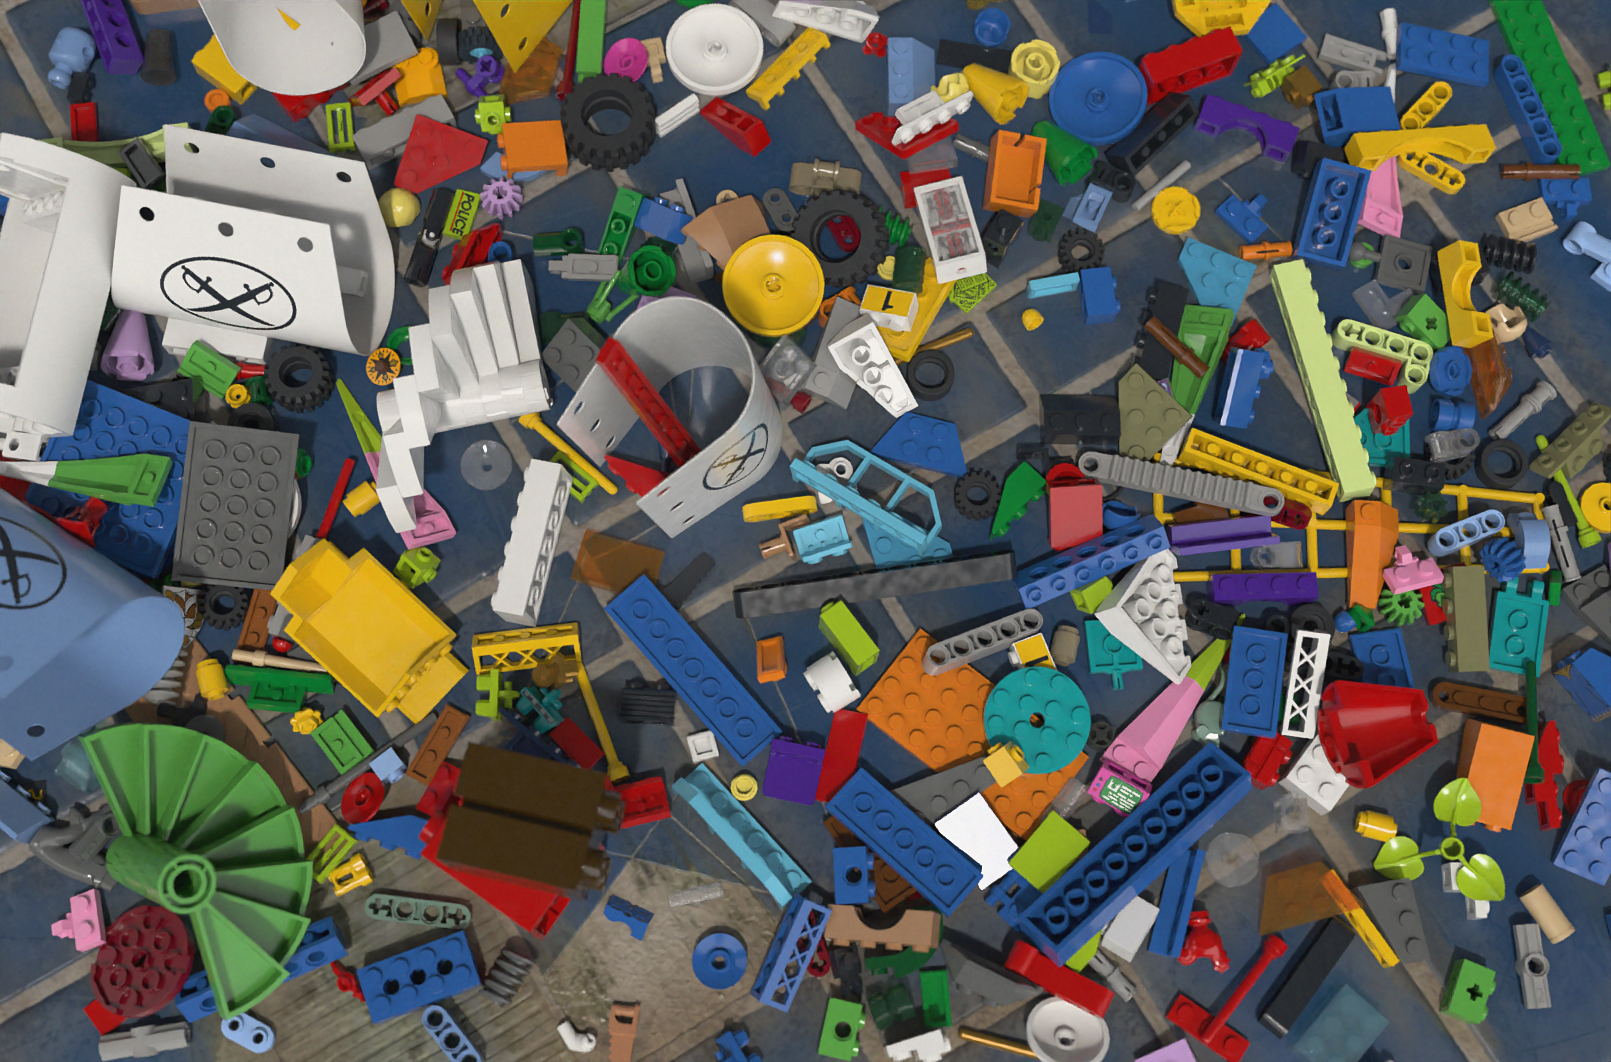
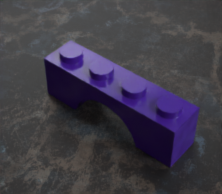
[1193,94,1300,163]
[1206,572,1319,607]

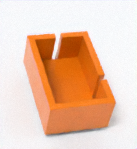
[982,130,1046,218]

